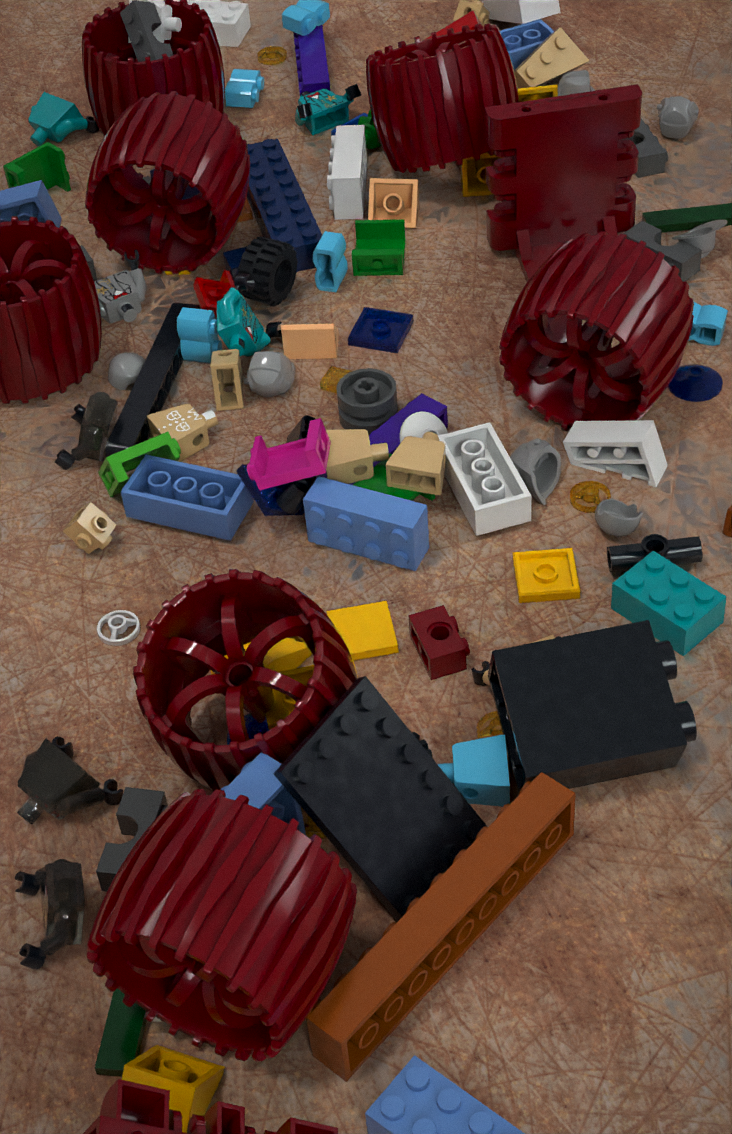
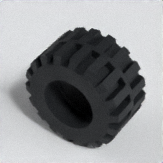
[238,236,298,306]

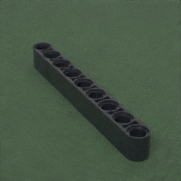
[106,303,201,457]

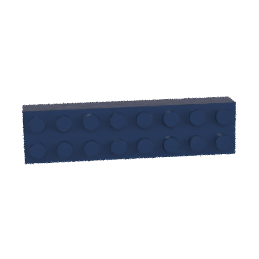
[246,139,322,272]

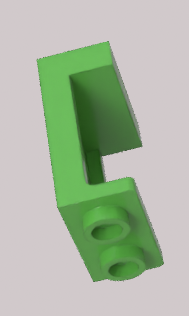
[98,432,181,497]

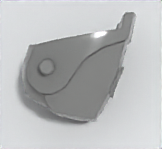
[657,96,699,139]
[244,351,296,397]
[510,438,561,505]

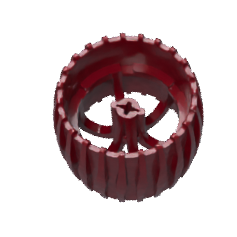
[82,0,225,137]
[366,24,519,173]
[85,91,251,275]
[0,216,102,404]
[499,231,694,431]
[133,569,358,792]
[86,789,357,1062]

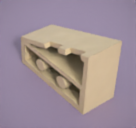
[514,27,589,89]

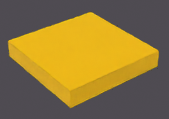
[512,548,580,603]
[326,601,399,661]

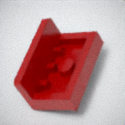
[193,270,235,318]

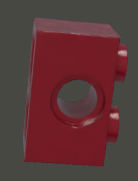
[408,605,470,680]

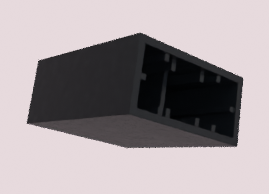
[488,620,697,794]

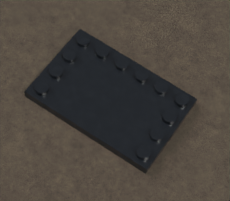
[273,676,487,922]

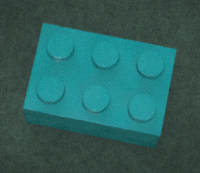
[611,551,727,656]

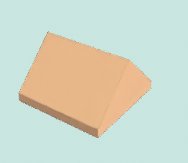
[368,178,420,229]
[281,324,339,359]

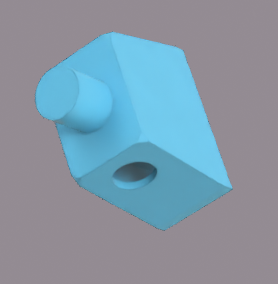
[437,735,510,807]

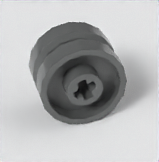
[336,368,398,435]

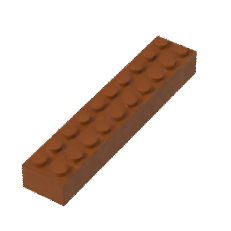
[306,772,575,1082]

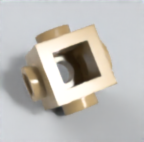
[453,0,490,27]
[63,502,117,554]

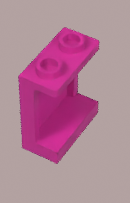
[247,418,331,491]

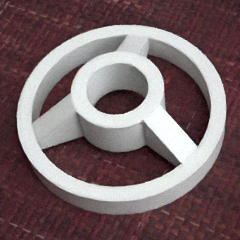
[97,610,140,646]

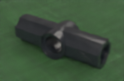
[607,534,703,572]

